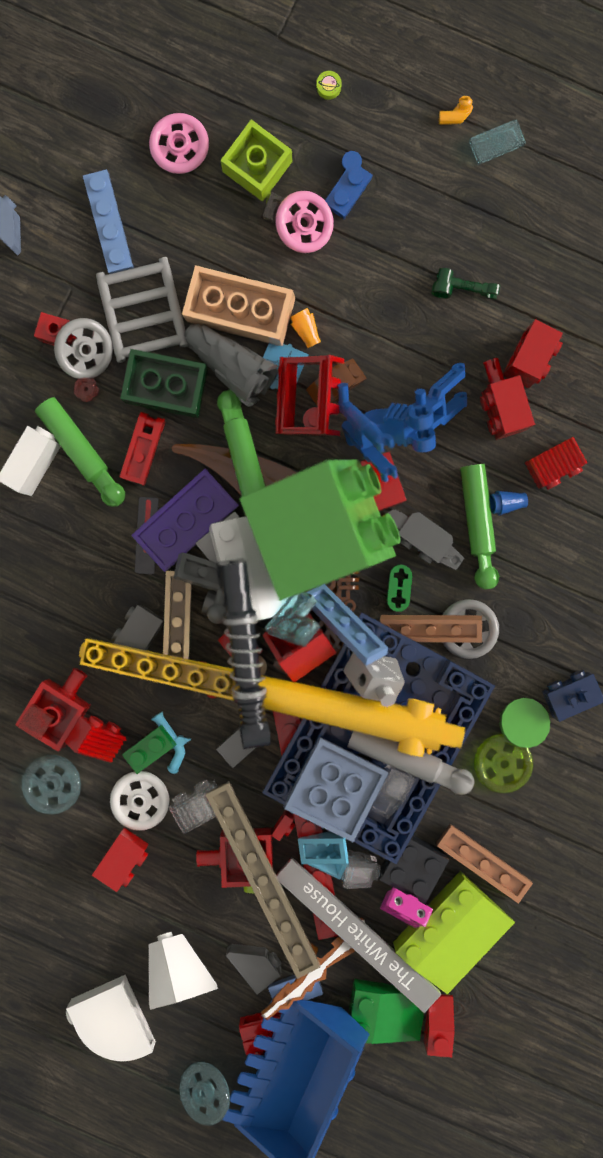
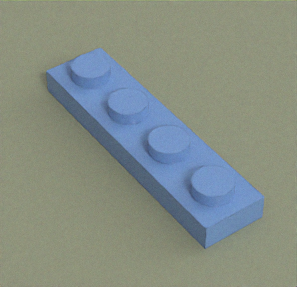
[83,169,134,274]
[303,584,388,666]

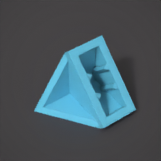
[298,831,349,880]

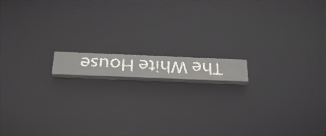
[276,857,441,1013]

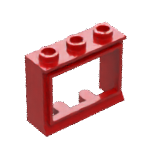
[275,355,344,436]

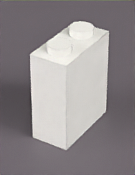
[0,426,61,496]

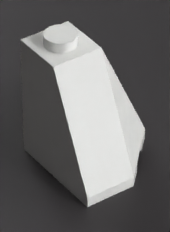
[149,932,218,1010]

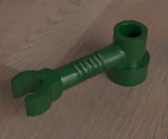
[431,268,501,299]

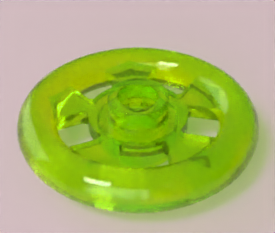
[474,734,533,793]

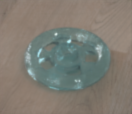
[22,755,81,814]
[180,1062,230,1126]

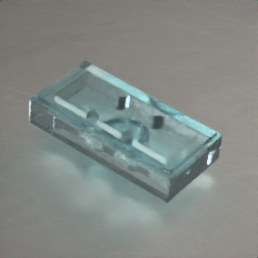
[469,119,526,164]

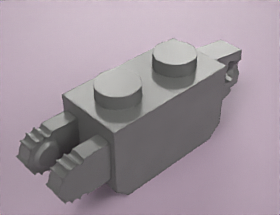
[386,509,464,570]

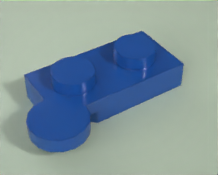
[325,151,373,219]

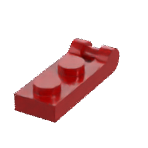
[120,412,165,486]

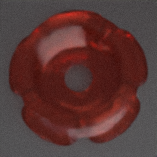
[74,378,99,402]

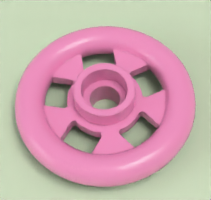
[149,113,209,174]
[276,191,333,253]

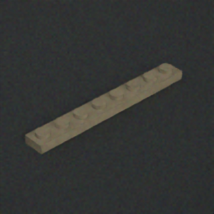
[205,781,320,979]

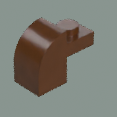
[306,358,367,405]

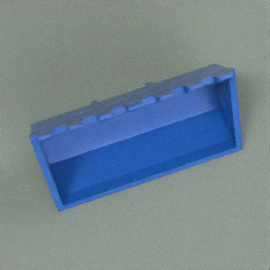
[222,998,370,1158]

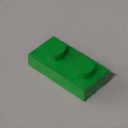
[122,725,177,774]

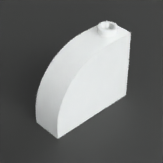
[66,975,156,1061]

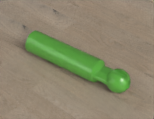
[217,390,266,497]
[35,397,125,507]
[460,464,499,589]

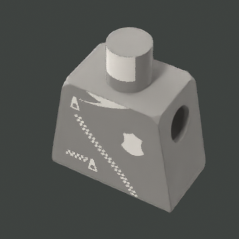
[343,653,404,707]

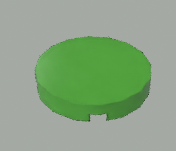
[499,698,550,748]

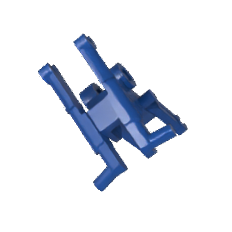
[338,363,467,482]

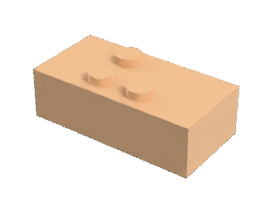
[182,265,295,346]

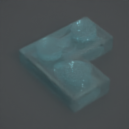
[265,592,320,647]

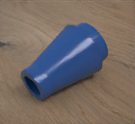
[489,491,528,516]

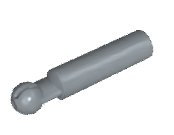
[348,731,474,795]

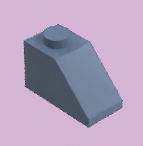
[0,195,21,256]

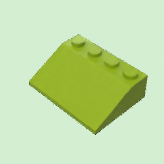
[393,871,515,994]

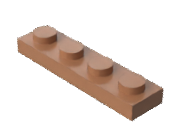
[380,615,482,643]
[436,824,533,904]

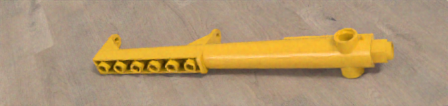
[79,638,465,757]

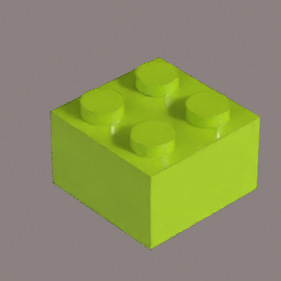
[221,120,292,202]

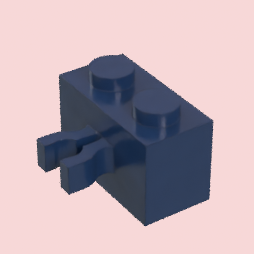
[542,670,603,722]

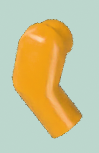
[439,96,473,124]

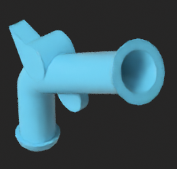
[151,711,191,774]

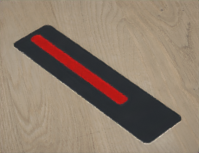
[135,497,159,574]

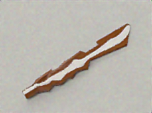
[261,918,365,1021]

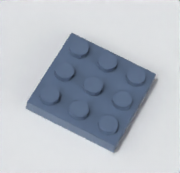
[283,737,389,842]

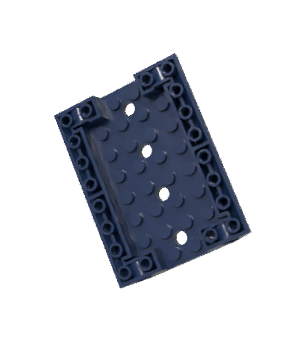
[262,612,495,864]

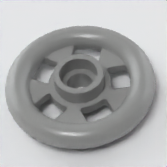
[54,318,113,379]
[442,599,499,659]

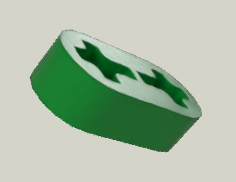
[386,565,412,612]

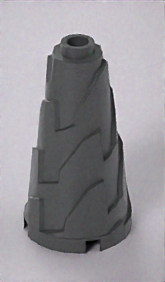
[185,323,278,407]

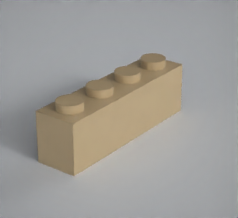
[163,571,192,659]

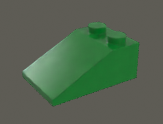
[349,979,424,1044]

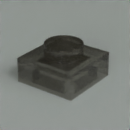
[261,192,293,225]

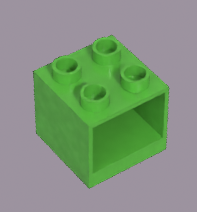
[240,459,400,601]

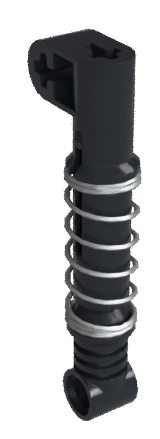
[216,558,271,749]

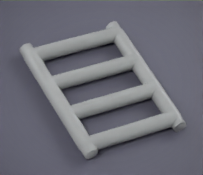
[96,257,189,363]

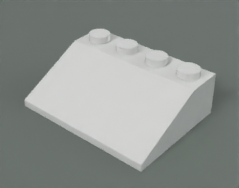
[209,517,308,621]

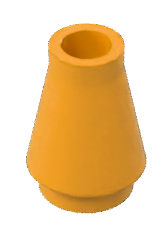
[290,308,321,348]

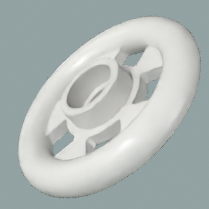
[110,771,169,830]

